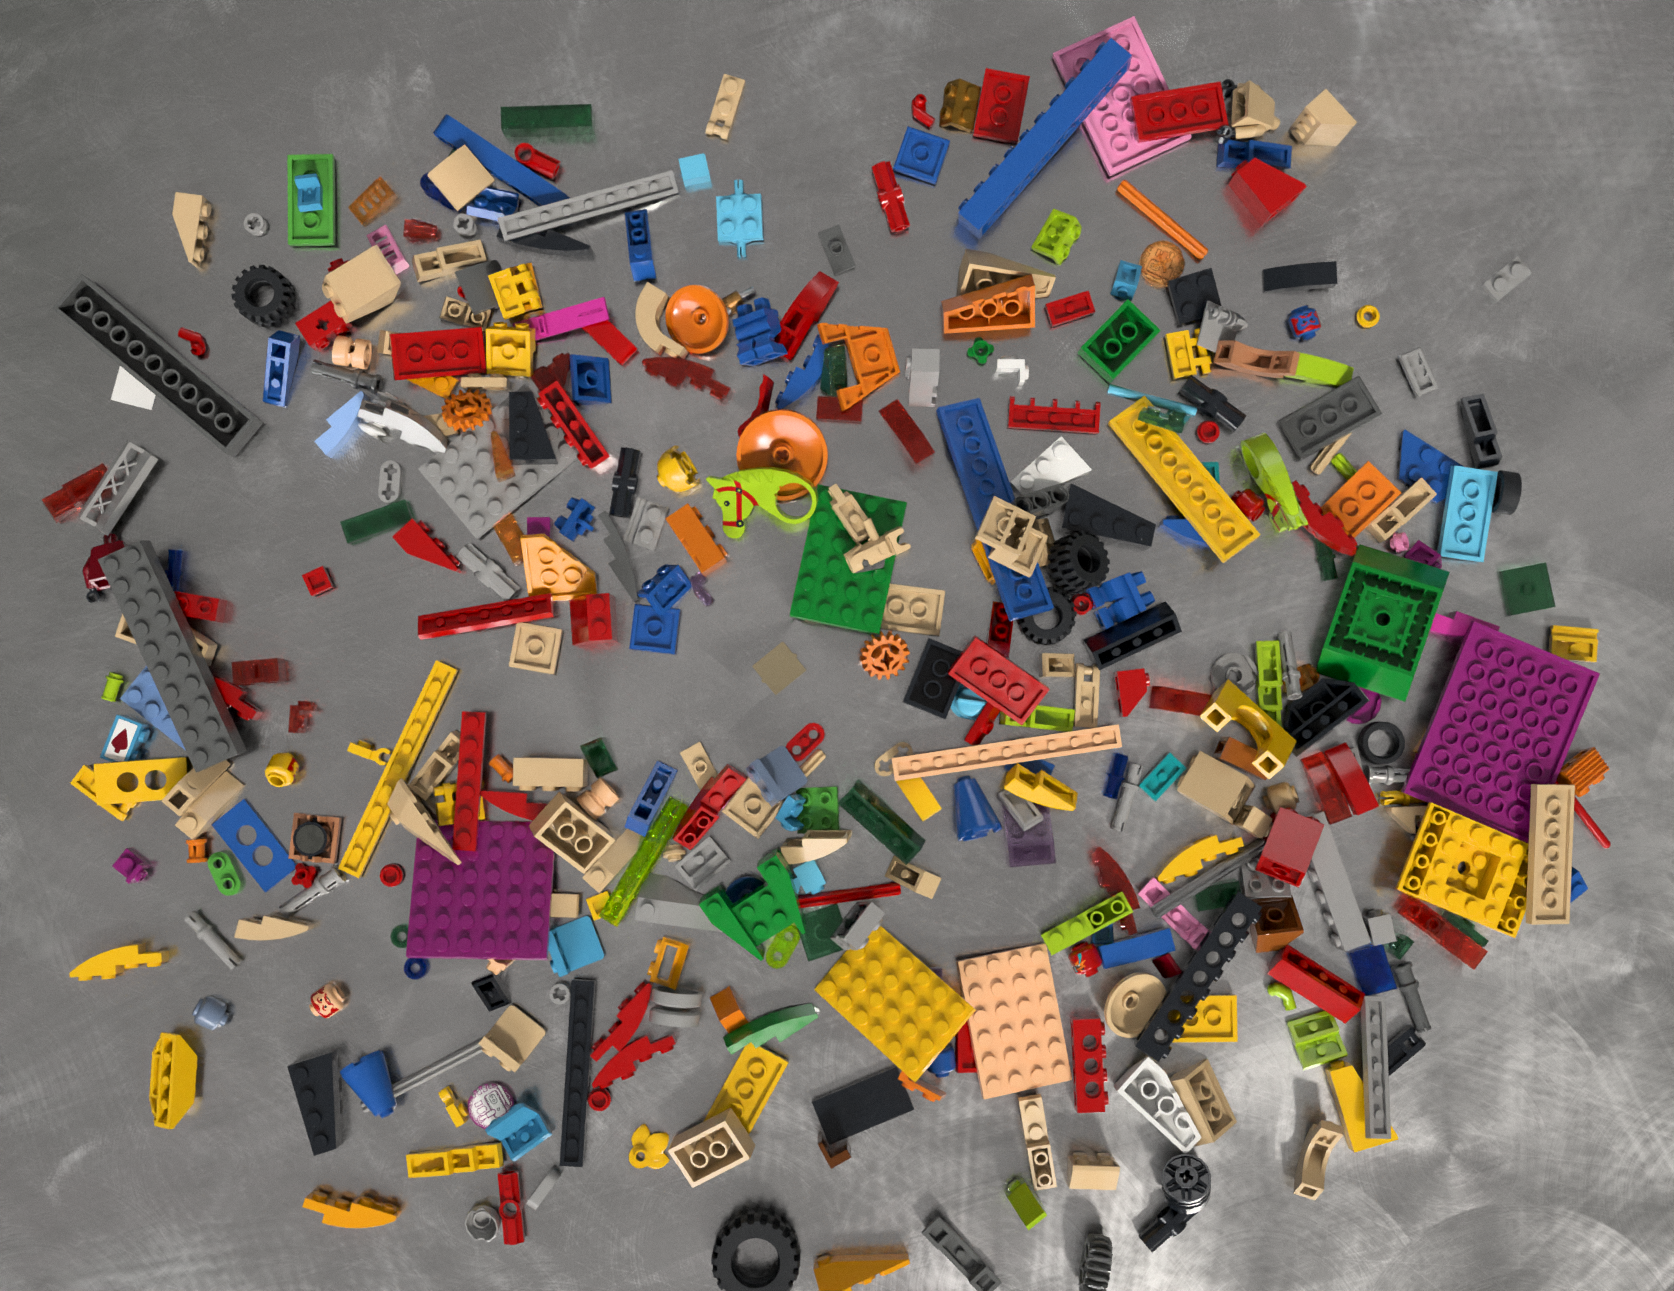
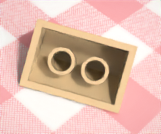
[1290,89,1357,146]
[1169,1059,1237,1147]

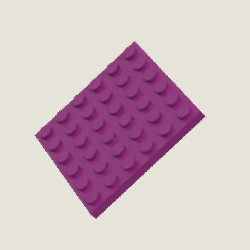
[406,820,555,960]

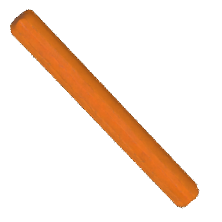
[1117,180,1209,260]

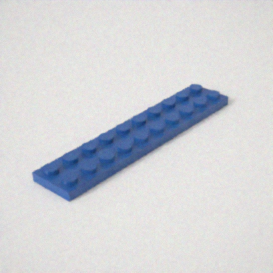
[936,398,1054,621]

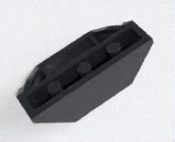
[1284,678,1370,757]

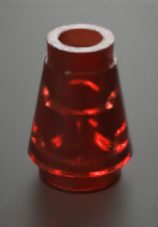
[403,217,437,240]

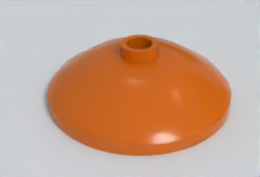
[665,285,729,354]

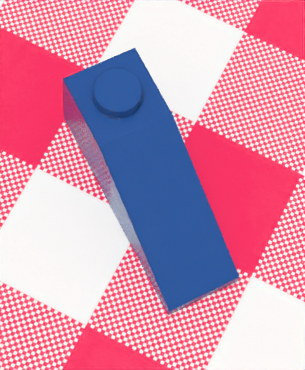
[263,330,300,407]
[625,761,678,837]

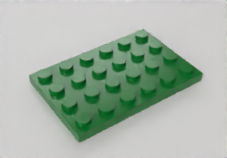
[789,484,907,635]

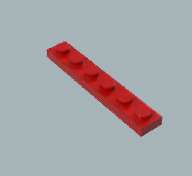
[418,593,554,640]
[452,711,487,851]

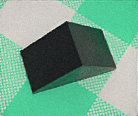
[471,972,511,1012]

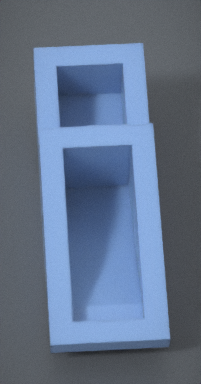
[314,391,369,458]

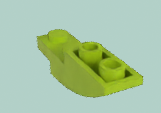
[1041,892,1133,955]

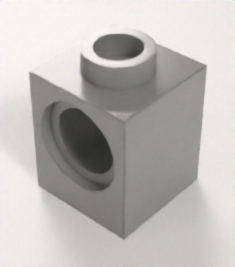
[1362,909,1397,946]

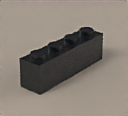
[1083,601,1182,670]

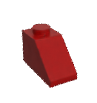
[1114,668,1150,717]

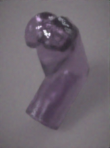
[690,572,714,606]

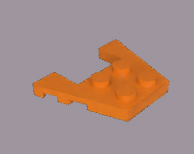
[817,323,900,411]

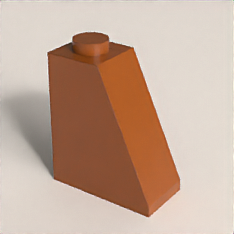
[1212,737,1267,780]

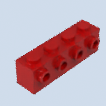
[536,378,610,469]
[1267,944,1365,1024]

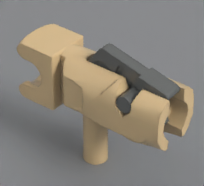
[844,518,911,573]

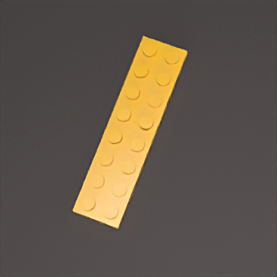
[1108,396,1261,563]

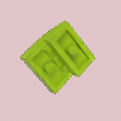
[1287,1011,1348,1071]

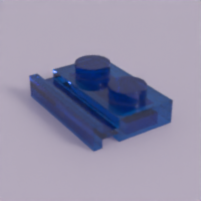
[1350,944,1397,996]

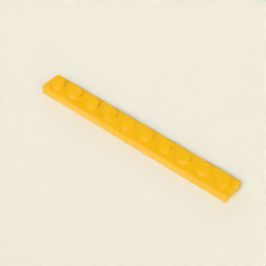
[338,660,458,878]

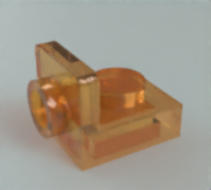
[1282,663,1320,692]

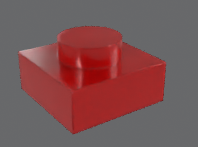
[302,566,334,597]

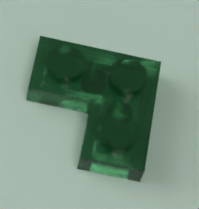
[1138,406,1191,434]

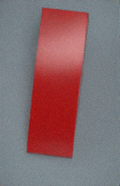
[1324,742,1379,815]
[481,790,548,821]

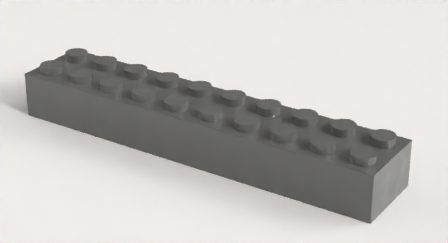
[52,274,263,457]
[98,540,247,773]

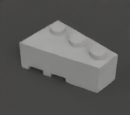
[904,348,940,407]

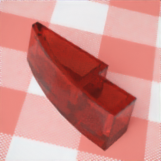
[42,463,115,523]
[1149,686,1212,717]
[1300,751,1352,825]

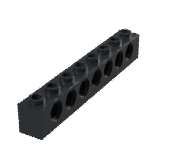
[1134,890,1262,1062]

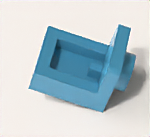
[295,174,323,212]

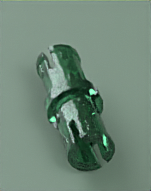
[1315,538,1338,581]

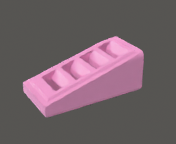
[366,224,409,275]

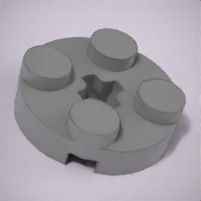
[1210,653,1258,695]

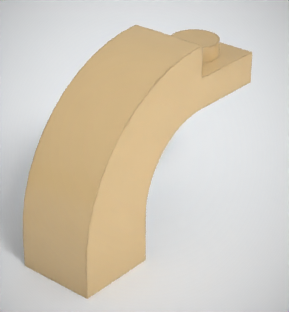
[635,282,689,360]
[1293,1120,1344,1200]

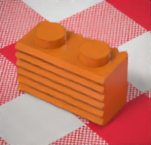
[1556,747,1609,797]

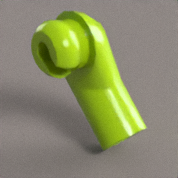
[1267,982,1297,1011]

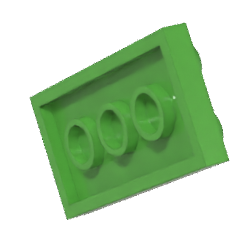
[287,154,335,246]

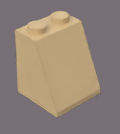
[322,245,401,324]
[1177,751,1256,825]

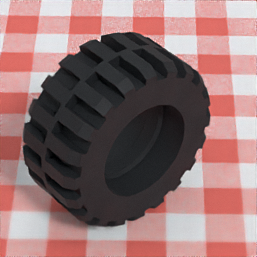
[711,1210,801,1291]

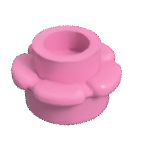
[1390,532,1409,554]

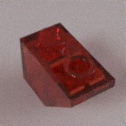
[530,352,571,392]

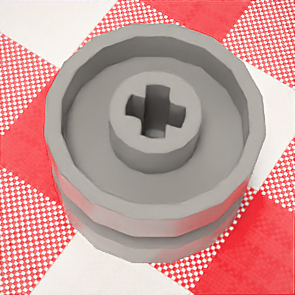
[649,986,703,1028]

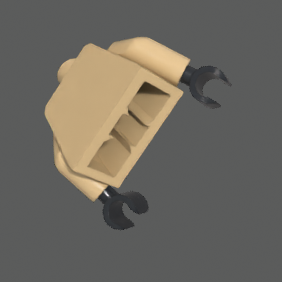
[1217,79,1280,144]

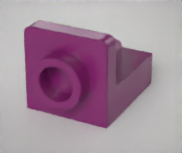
[1404,540,1442,569]
[112,848,151,884]

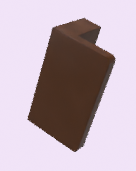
[817,1133,852,1169]

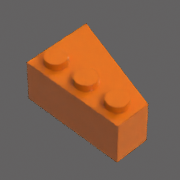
[665,503,728,577]

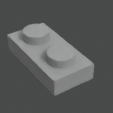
[1481,256,1532,303]

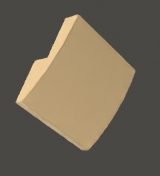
[427,144,495,211]

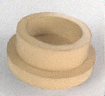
[663,844,686,862]

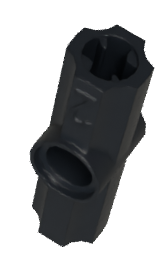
[1179,375,1246,432]
[609,447,641,518]
[1138,1206,1198,1253]

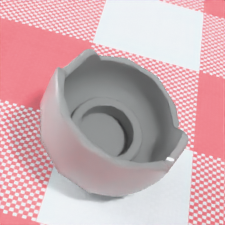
[464,1205,500,1243]

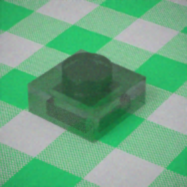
[1387,934,1414,960]

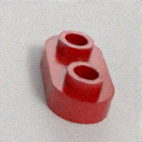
[786,723,825,761]

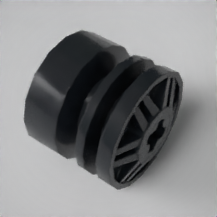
[1162,1154,1211,1214]

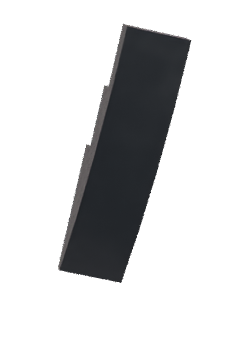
[496,228,593,256]

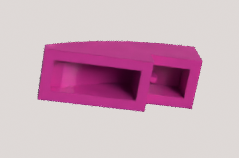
[1429,611,1500,637]

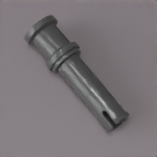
[311,359,382,394]
[1391,961,1431,1033]

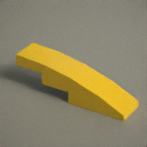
[406,1142,504,1178]

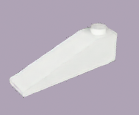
[1113,1056,1202,1154]

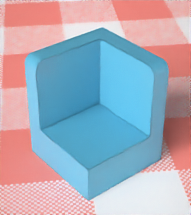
[678,153,711,187]

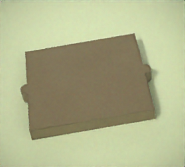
[752,642,807,695]

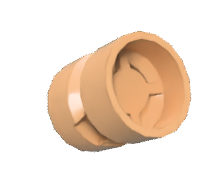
[332,335,372,370]
[576,777,620,820]

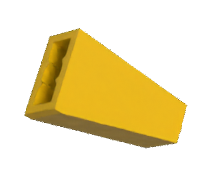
[1324,1060,1399,1153]

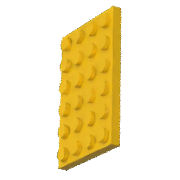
[814,926,976,1082]

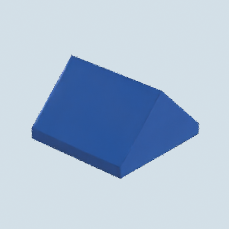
[570,354,611,406]

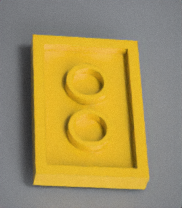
[1167,994,1238,1043]

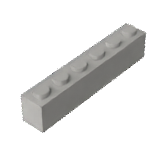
[1304,811,1371,952]

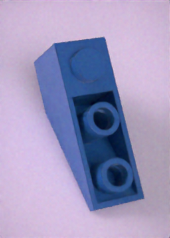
[625,209,656,281]

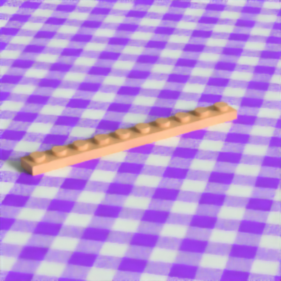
[891,724,1122,781]

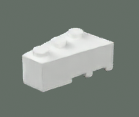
[1010,436,1092,497]

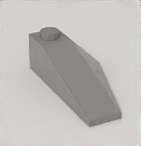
[634,872,722,932]

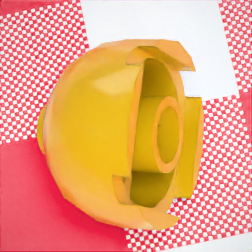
[657,445,700,492]

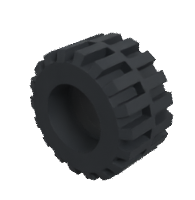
[231,265,296,327]
[1048,531,1110,593]
[1017,587,1076,645]

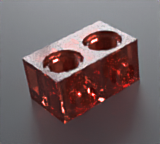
[231,658,287,686]

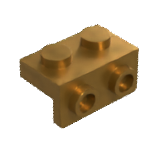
[939,78,981,132]

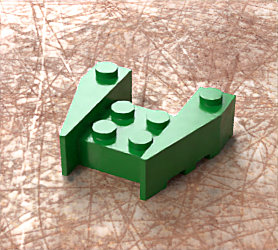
[699,848,806,961]

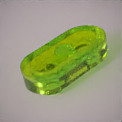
[766,925,801,969]

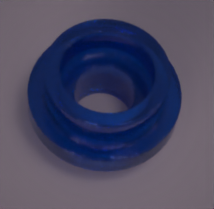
[404,958,428,980]

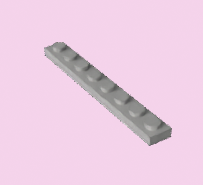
[497,170,679,241]

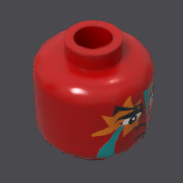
[1068,941,1102,977]

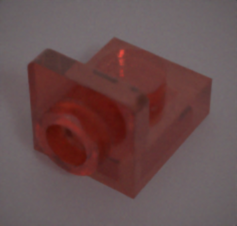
[288,701,318,733]

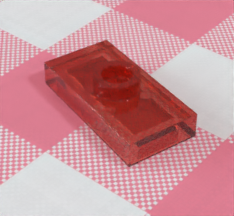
[816,396,863,423]

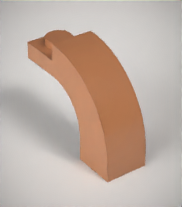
[1214,340,1300,378]

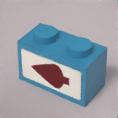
[100,714,150,762]

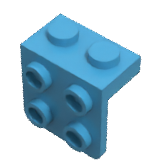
[548,916,605,977]
[485,1103,552,1161]

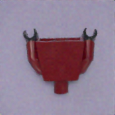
[82,533,128,603]

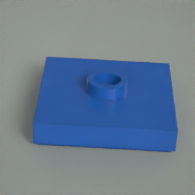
[893,126,950,184]
[629,604,681,654]

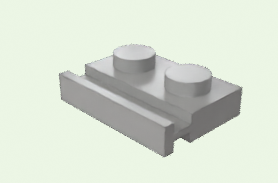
[623,498,669,551]
[675,836,731,891]

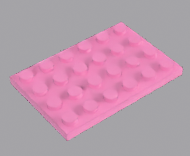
[1052,16,1192,176]

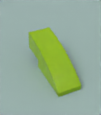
[1284,352,1354,388]
[999,705,1075,732]

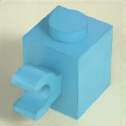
[793,860,827,895]

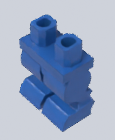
[732,297,788,366]
[1084,571,1155,631]

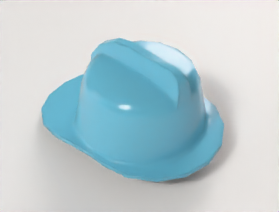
[951,684,1000,720]

